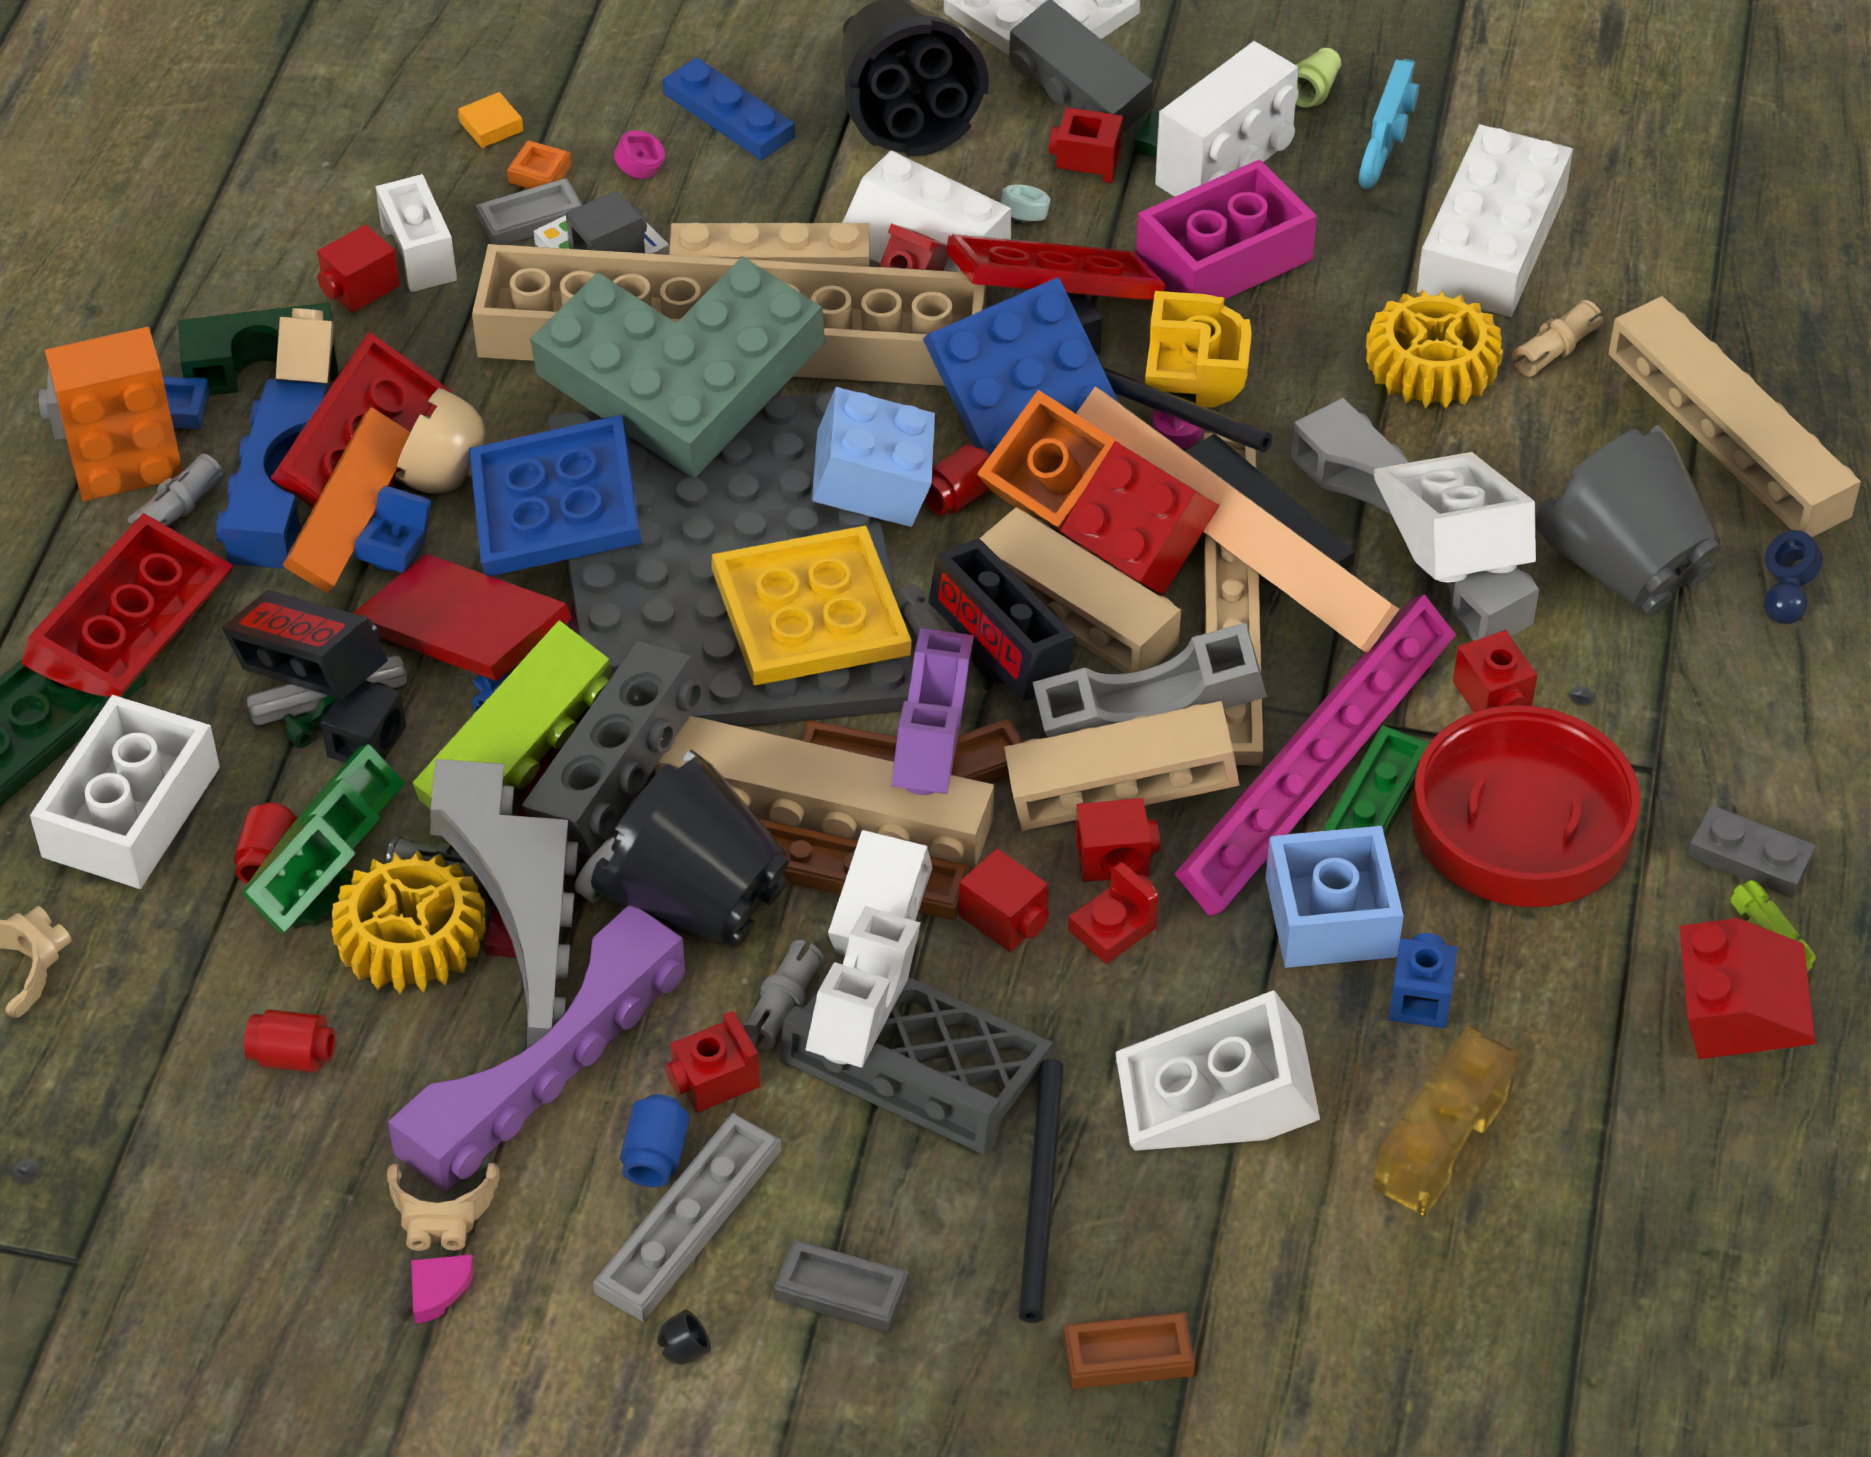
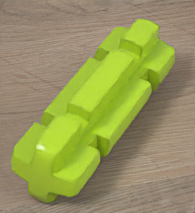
[1731,880,1816,971]

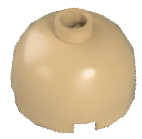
[394,388,486,494]

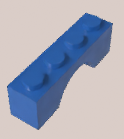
[216,379,328,569]

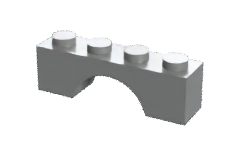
[1033,622,1267,737]

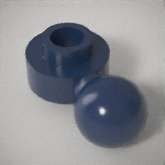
[1764,530,1823,624]

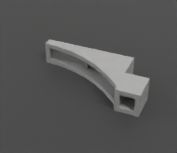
[430,759,578,1049]

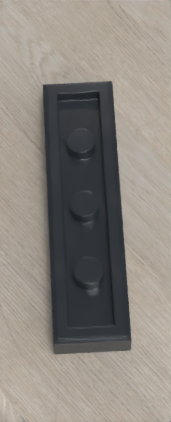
[1185,433,1355,569]

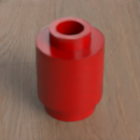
[923,444,990,516]
[233,802,297,884]
[244,1009,335,1073]

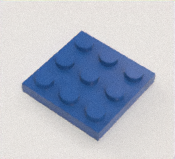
[923,277,1119,455]
[469,415,642,576]

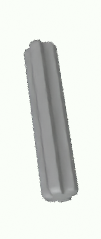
[247,655,407,726]

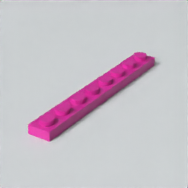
[1174,594,1456,916]

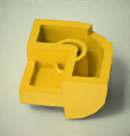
[1145,291,1252,408]

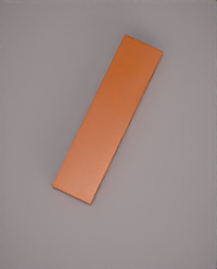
[282,407,411,594]

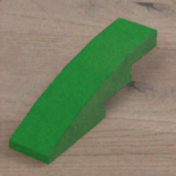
[241,744,406,934]

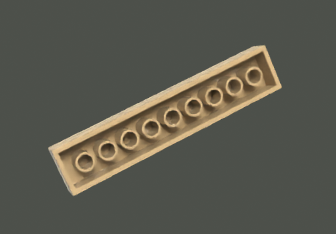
[472,244,987,386]

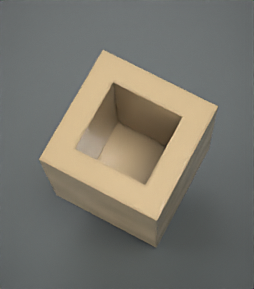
[275,308,334,385]

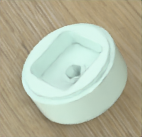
[1000,184,1050,223]

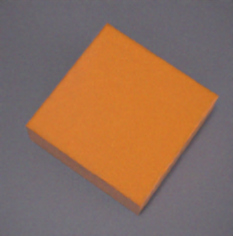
[507,140,572,189]

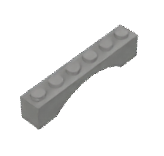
[1291,398,1539,641]

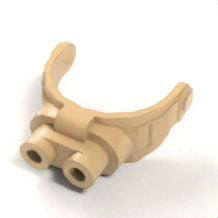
[0,906,72,1018]
[387,1163,500,1251]

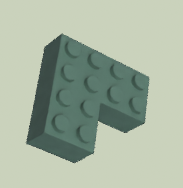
[530,256,825,478]

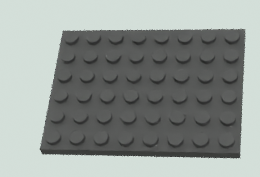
[548,390,912,726]

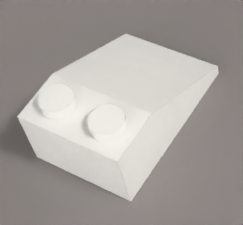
[1374,452,1536,582]
[1115,990,1320,1151]

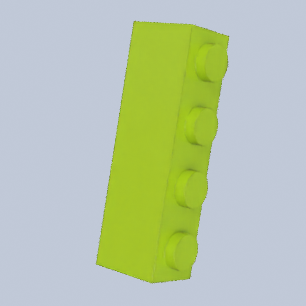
[412,620,613,809]

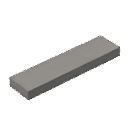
[593,1113,782,1322]

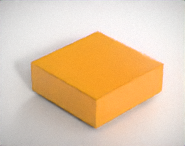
[458,92,524,148]

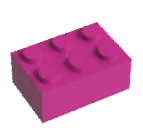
[1136,159,1317,300]

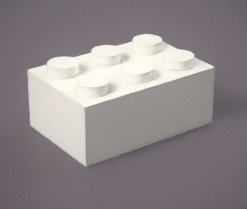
[1155,41,1299,197]
[30,695,220,889]

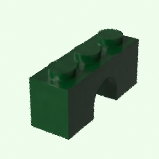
[178,302,339,396]

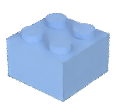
[812,387,935,527]
[1266,826,1404,968]

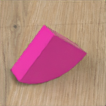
[411,1254,474,1324]

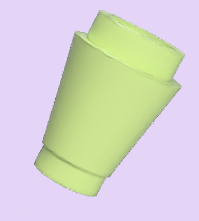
[1295,48,1341,108]

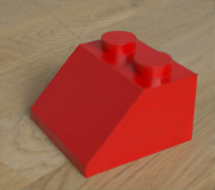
[1679,918,1816,1060]

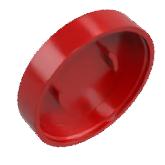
[1411,705,1640,907]

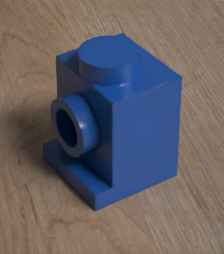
[1388,933,1458,1029]

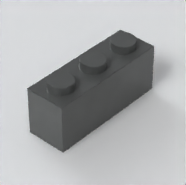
[1009,0,1153,133]

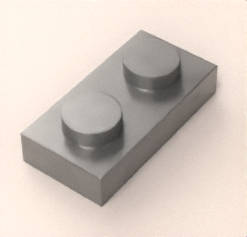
[1687,805,1816,898]

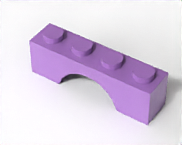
[891,628,974,795]

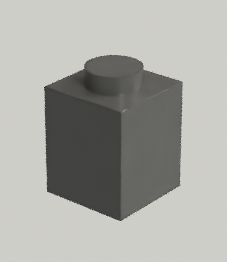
[566,190,647,253]

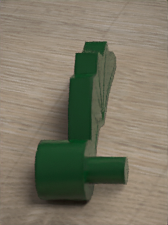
[283,695,337,748]
[291,868,354,929]

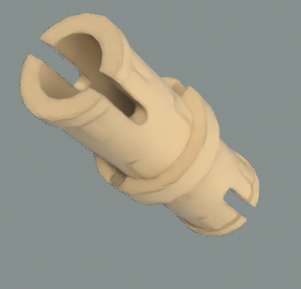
[1512,300,1603,377]

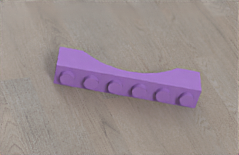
[388,905,685,1193]

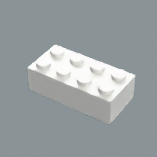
[1416,124,1573,318]

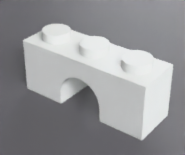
[805,906,920,1068]

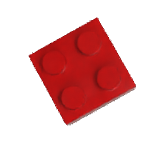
[1059,441,1220,595]

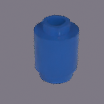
[620,1094,690,1187]

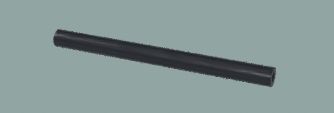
[1102,367,1272,453]
[1019,1059,1064,1323]

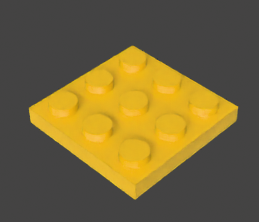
[712,525,912,686]

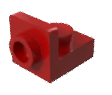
[1068,862,1158,964]

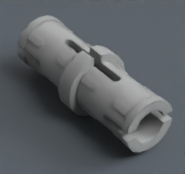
[128,454,224,527]
[743,940,824,1050]

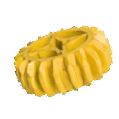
[1365,289,1503,409]
[331,850,486,994]

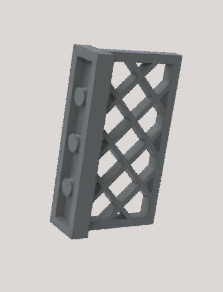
[780,962,1053,1155]

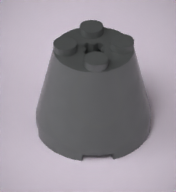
[1535,425,1721,616]

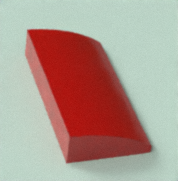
[21,513,234,697]

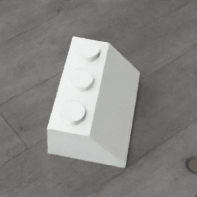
[843,150,1011,272]

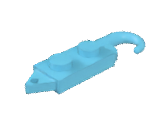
[1358,59,1419,189]

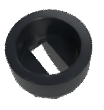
[657,1309,711,1365]

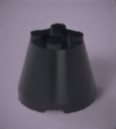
[842,0,989,157]
[591,750,789,948]

